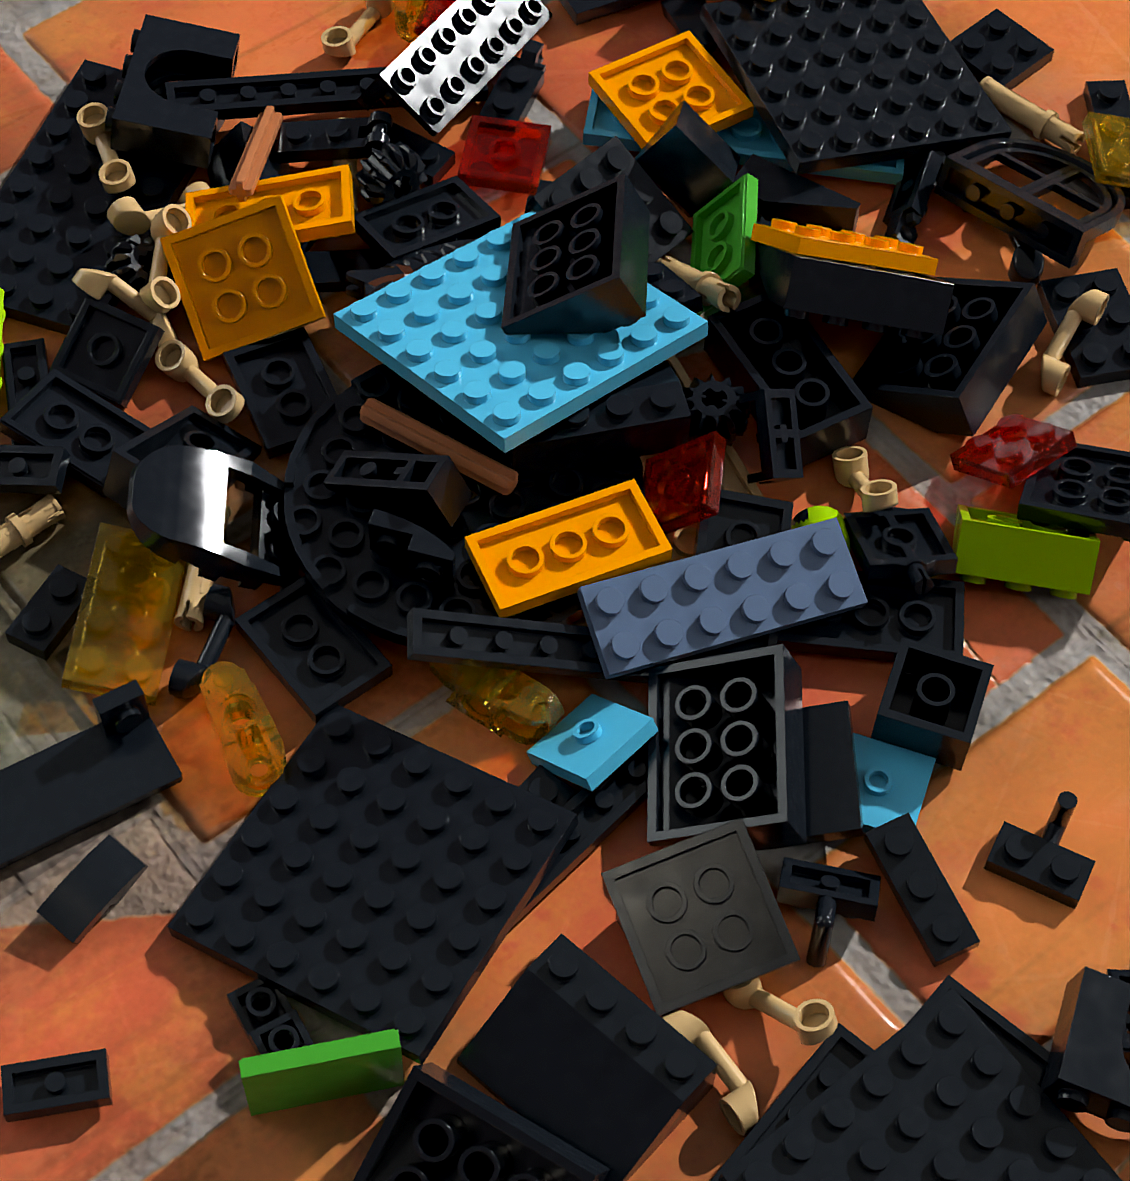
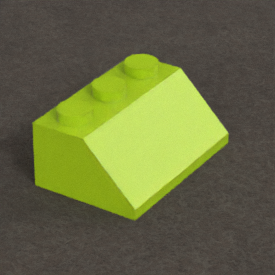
[952,504,1100,599]

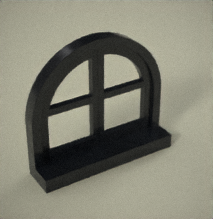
[933,138,1126,268]

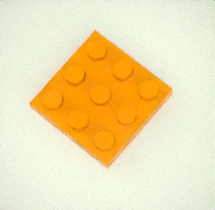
[588,31,754,149]
[160,194,326,361]

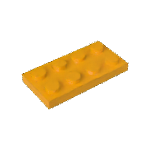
[185,164,355,243]
[750,218,938,276]
[464,479,673,618]

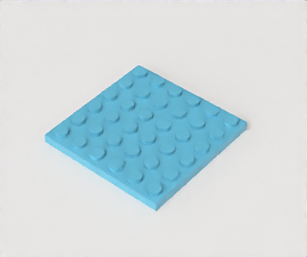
[334,211,708,453]

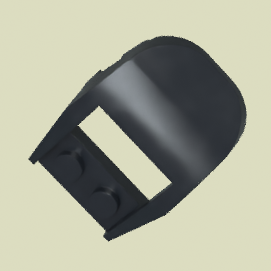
[127,445,301,590]

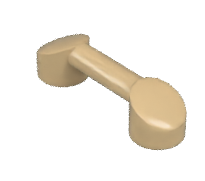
[321,0,396,57]
[77,102,136,194]
[107,181,211,236]
[139,204,192,313]
[71,268,178,347]
[1041,289,1109,397]
[155,339,245,424]
[832,446,898,513]
[722,977,838,1046]
[662,1010,758,1136]

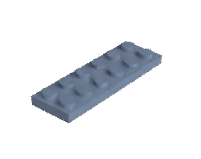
[576,517,868,680]

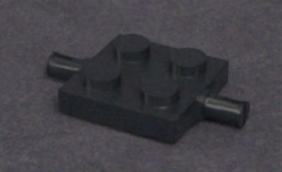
[843,507,958,594]

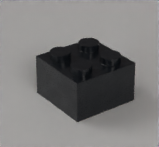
[871,637,994,771]

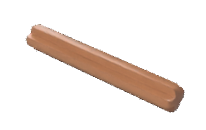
[228,106,283,202]
[359,398,519,495]

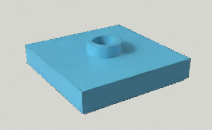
[526,694,659,791]
[853,732,936,832]

